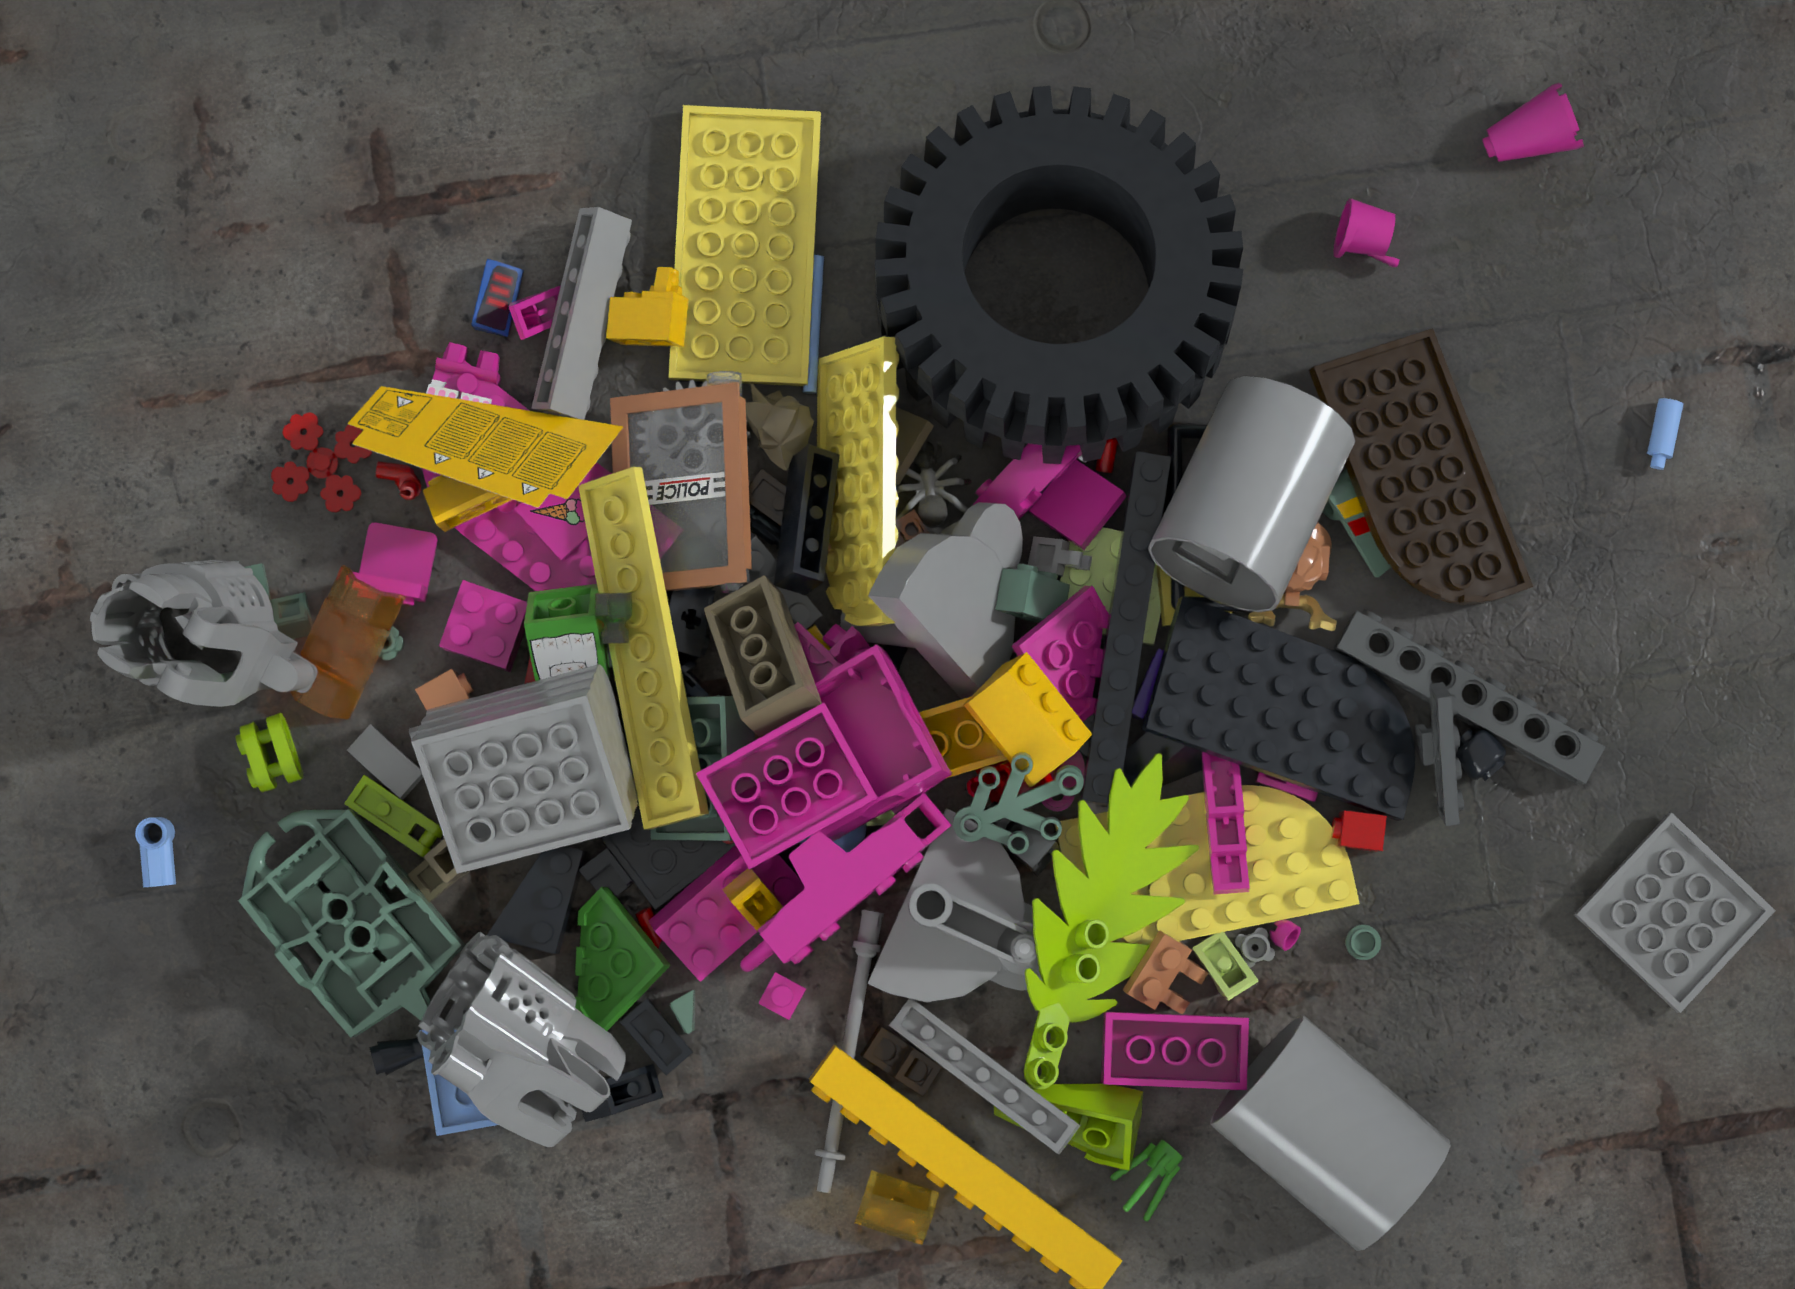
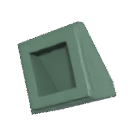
[271,592,314,639]
[669,989,695,1034]

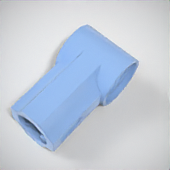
[135,817,176,888]

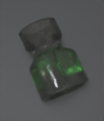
[595,593,632,644]

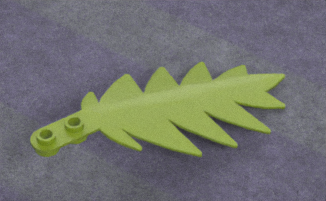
[1024,753,1199,1090]

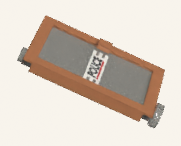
[610,371,752,593]

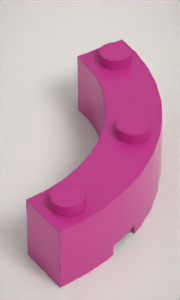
[972,443,1082,521]

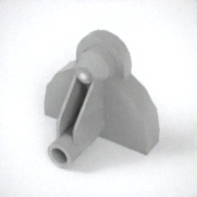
[840,502,1023,699]
[867,808,1043,1002]

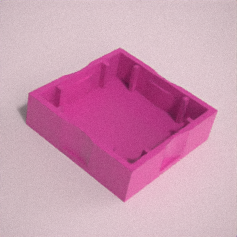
[815,645,952,842]

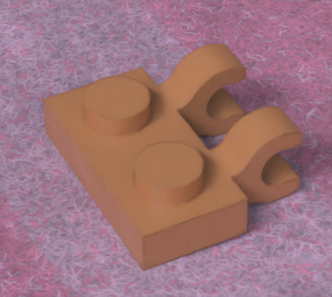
[1123,930,1209,1015]

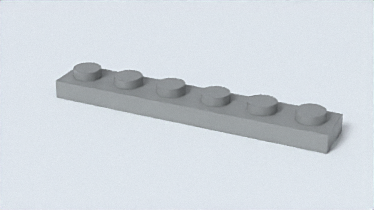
[889,998,1080,1154]

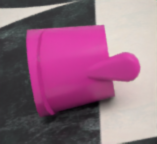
[1333,198,1400,267]

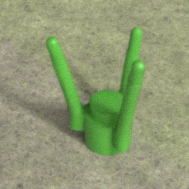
[1110,1140,1183,1221]

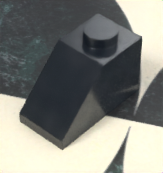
[582,1064,664,1122]

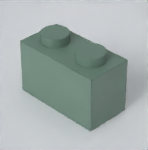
[995,564,1070,624]

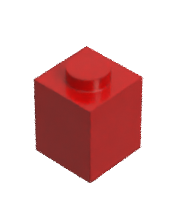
[1331,810,1387,852]

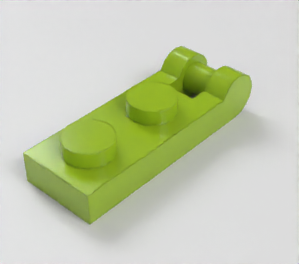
[344,775,443,858]

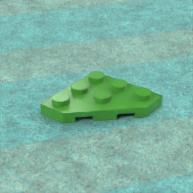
[575,887,671,1031]

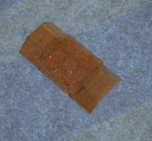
[290,565,406,719]

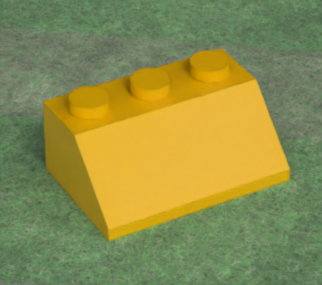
[423,475,513,532]
[964,652,1092,787]

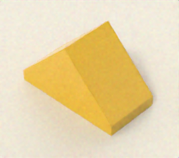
[722,868,783,931]

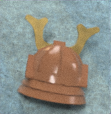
[1248,522,1337,631]

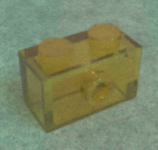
[855,1170,939,1245]

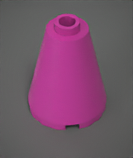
[1482,82,1584,162]

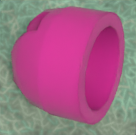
[1269,919,1301,951]

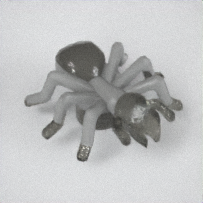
[896,441,972,528]

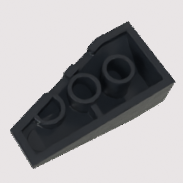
[1123,732,1203,787]

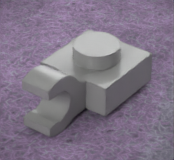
[1028,536,1092,577]

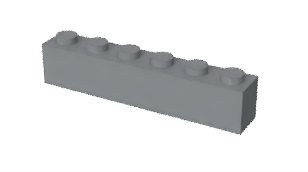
[531,207,632,420]

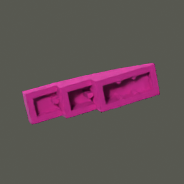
[1202,752,1250,895]

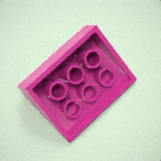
[696,703,878,870]

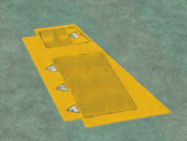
[348,386,623,508]

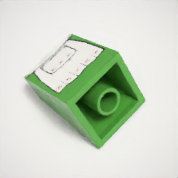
[524,584,611,681]

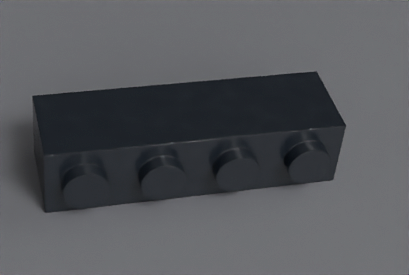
[774,444,840,595]

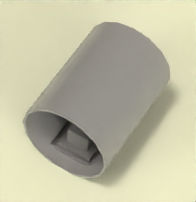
[1148,376,1355,612]
[1210,1015,1451,1251]

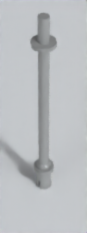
[815,910,884,1193]

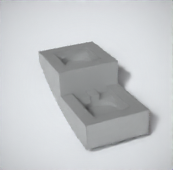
[347,724,423,800]

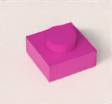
[759,972,806,1020]

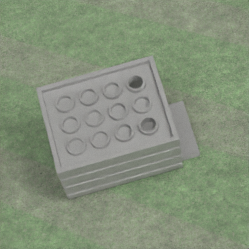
[409,664,638,874]

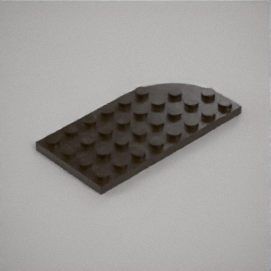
[1308,328,1533,605]

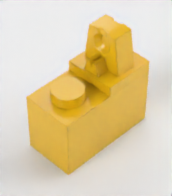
[606,267,689,347]

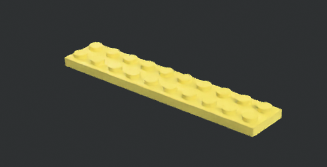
[578,466,709,830]

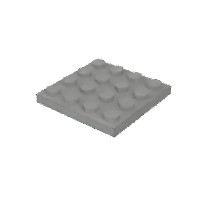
[1574,813,1776,1013]

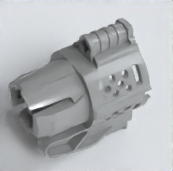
[90,560,318,707]
[416,932,626,1147]

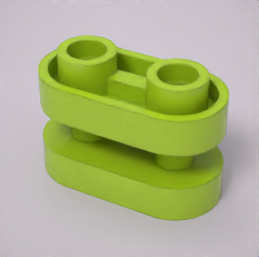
[236,713,304,793]

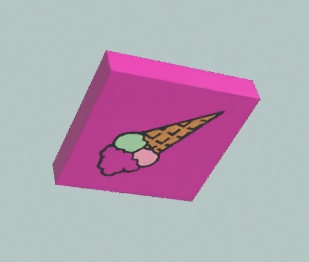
[514,480,588,561]

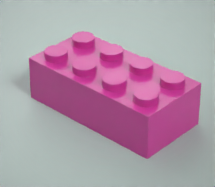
[649,845,804,982]
[1101,1011,1249,1090]

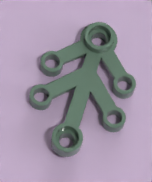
[953,752,1084,854]

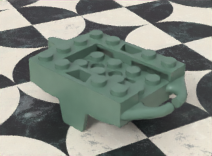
[238,809,466,1038]

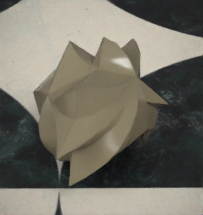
[746,382,814,471]

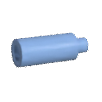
[1647,398,1684,470]

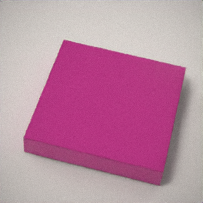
[1029,460,1127,550]

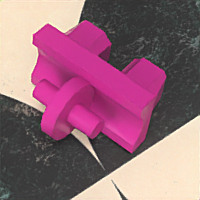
[822,624,871,664]

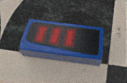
[471,259,524,337]

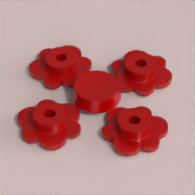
[271,412,373,513]

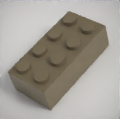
[704,575,822,738]

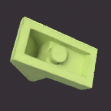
[1192,932,1259,1001]

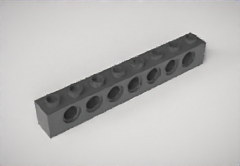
[1333,610,1605,785]

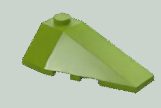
[994,1084,1143,1171]

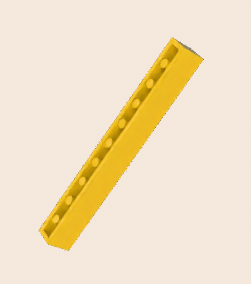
[809,1045,1122,1289]

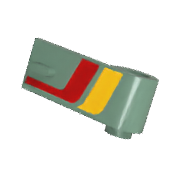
[1322,469,1391,577]

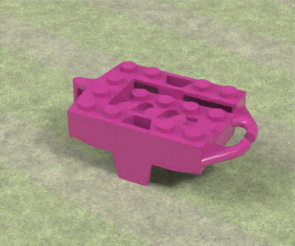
[740,793,952,972]

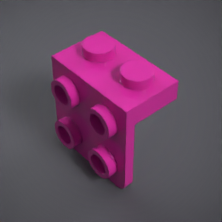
[350,522,438,606]

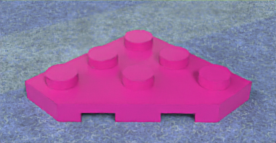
[1012,586,1109,722]

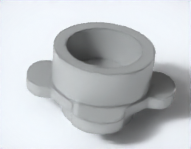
[1235,928,1275,968]

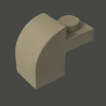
[408,839,471,902]

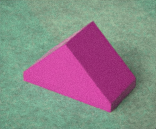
[509,286,561,340]

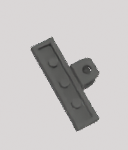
[1415,682,1464,826]

